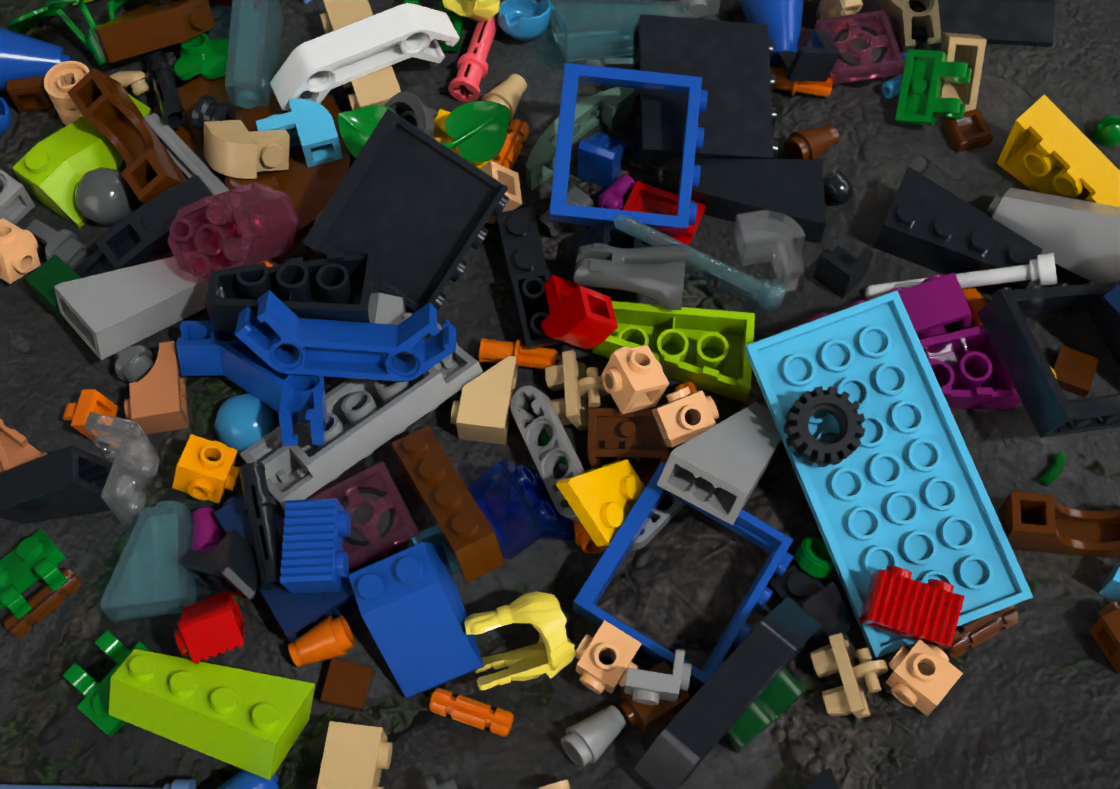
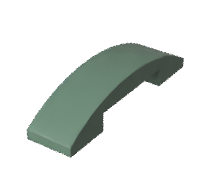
[526,87,634,191]

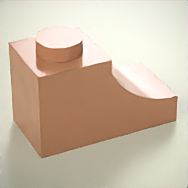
[124,341,189,435]

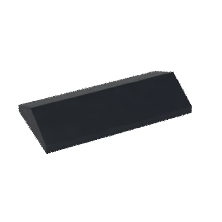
[910,0,1056,47]

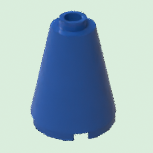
[739,0,804,68]
[0,27,71,91]

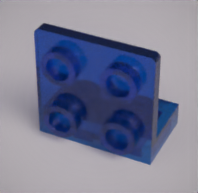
[467,460,575,560]

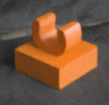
[63,389,118,443]

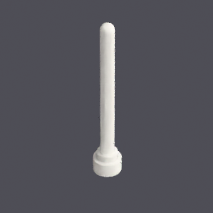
[865,253,1057,300]

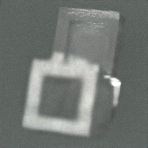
[733,210,806,293]

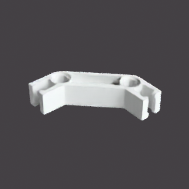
[270,3,460,111]

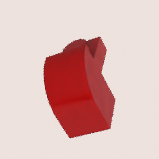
[541,275,618,350]

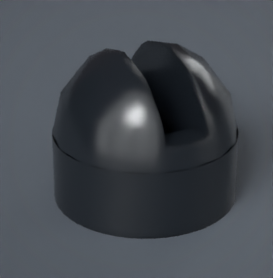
[824,172,853,205]

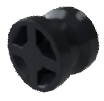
[191,95,236,132]

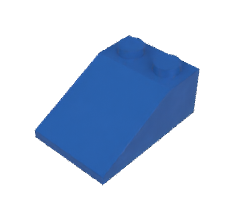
[348,542,485,698]

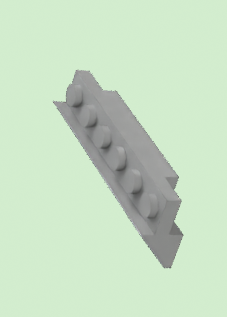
[239,322,484,511]

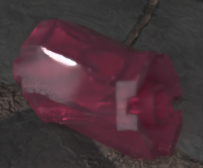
[167,182,301,281]

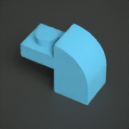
[255,99,343,168]

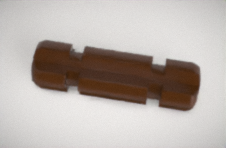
[3,568,82,639]
[943,605,1020,658]

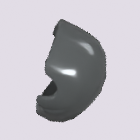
[74,167,138,226]

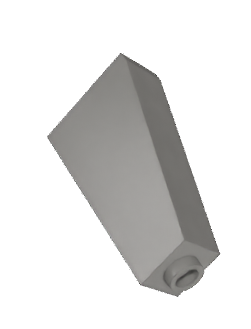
[986,187,1120,285]
[54,250,220,360]
[657,402,782,525]

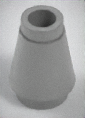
[561,705,627,767]

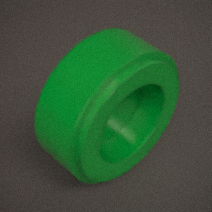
[795,537,835,578]

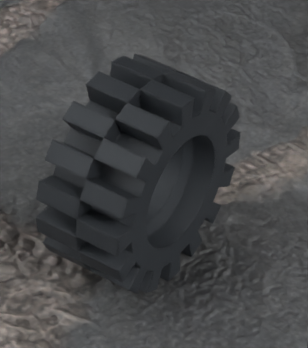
[784,386,865,467]

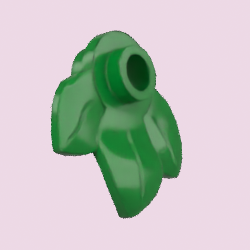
[174,33,241,81]

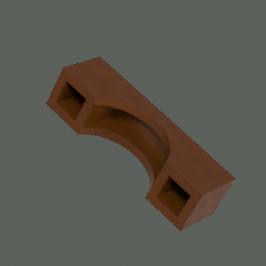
[67,68,187,203]
[391,426,505,583]
[998,491,1120,558]

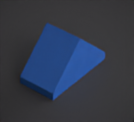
[578,132,632,188]

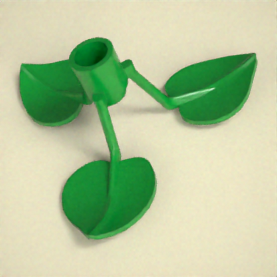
[7,0,134,67]
[338,101,510,163]

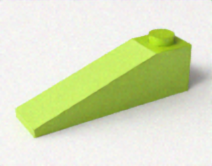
[12,94,152,229]

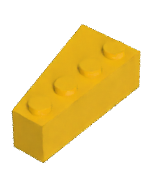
[997,94,1120,207]

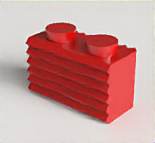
[859,565,964,649]
[174,593,246,664]

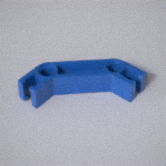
[235,290,456,382]
[176,320,327,446]

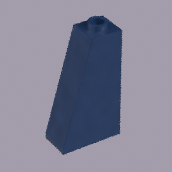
[214,495,358,643]

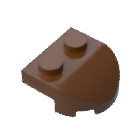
[587,408,669,486]

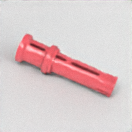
[448,15,499,103]

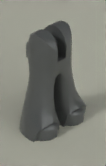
[573,243,687,310]

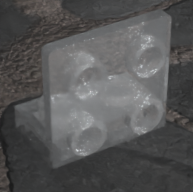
[84,412,159,526]

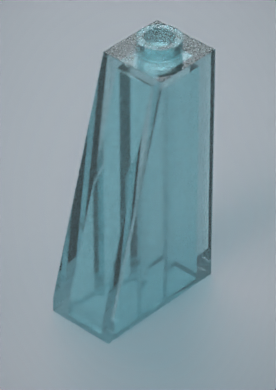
[225,0,284,109]
[550,0,694,62]

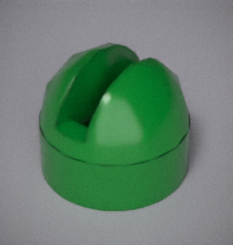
[1093,115,1120,147]

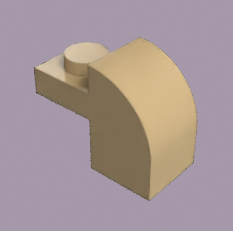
[204,120,290,179]

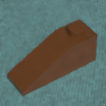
[94,0,216,63]

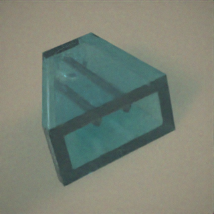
[101,500,196,622]

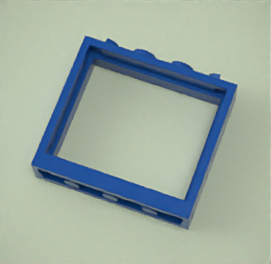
[549,63,708,235]
[573,462,794,689]

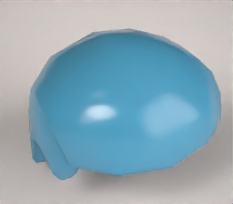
[496,0,552,41]
[214,393,280,453]

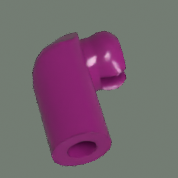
[597,173,635,210]

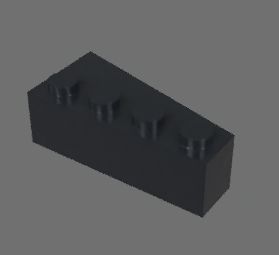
[875,166,1043,293]
[205,246,382,332]

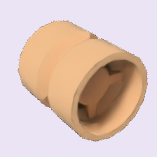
[44,61,89,126]

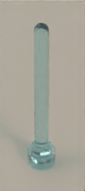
[614,214,787,312]

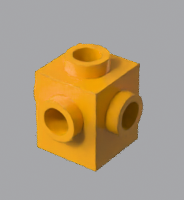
[172,434,239,504]

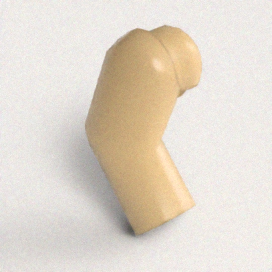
[109,71,151,96]

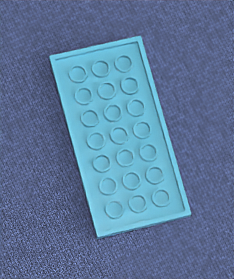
[744,290,1033,659]

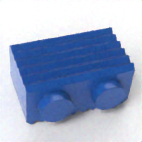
[280,498,351,594]

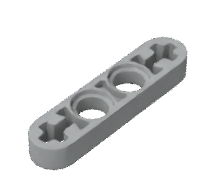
[510,386,585,522]

